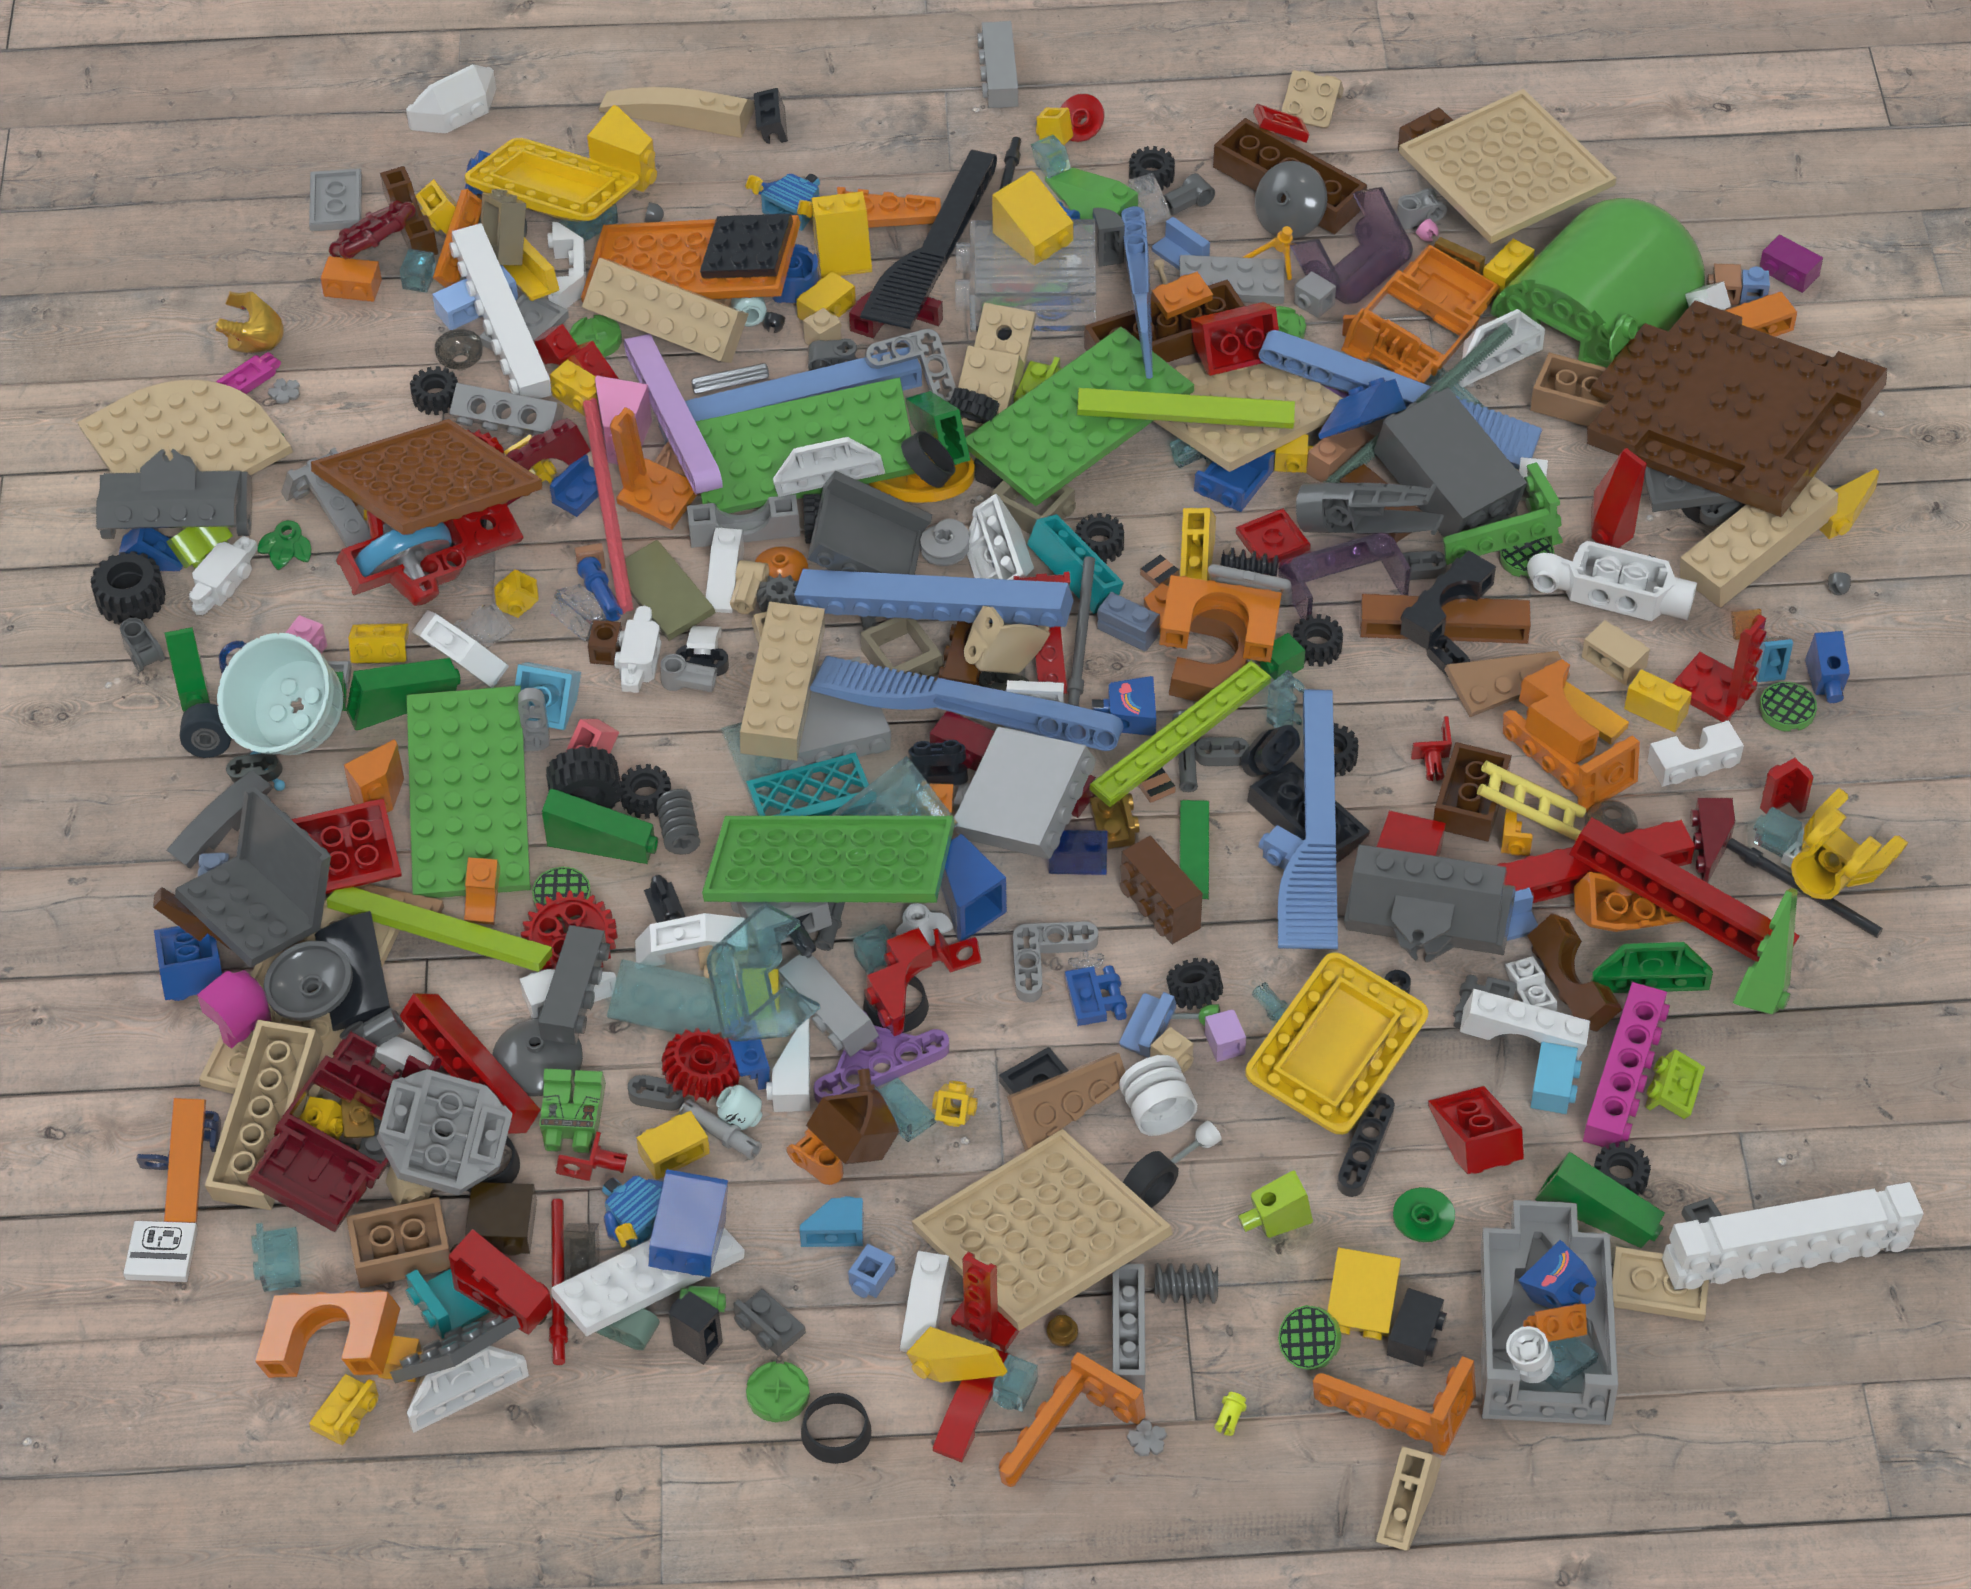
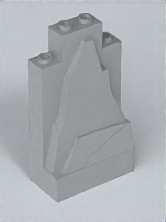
[1480,1200,1618,1425]

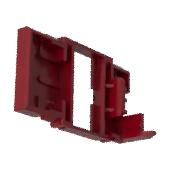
[247,1031,442,1233]

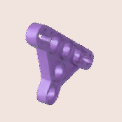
[814,1011,949,1104]

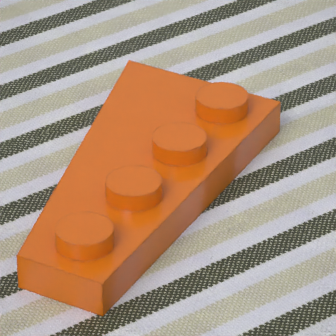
[837,187,941,228]

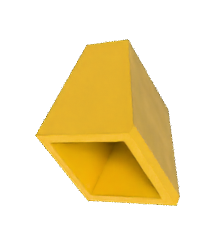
[587,105,657,192]
[992,170,1073,266]
[811,191,872,278]
[1327,1247,1401,1341]

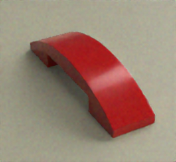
[933,1345,1014,1463]

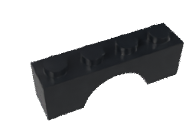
[1400,550,1496,650]

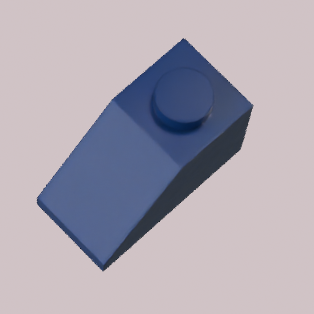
[119,528,183,571]

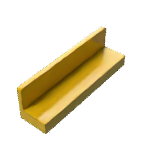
[503,237,560,301]

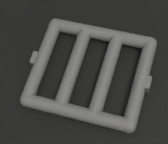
[1208,564,1293,605]

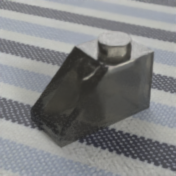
[564,1223,600,1281]

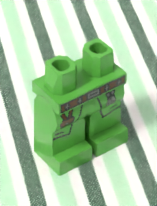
[539,1068,606,1153]

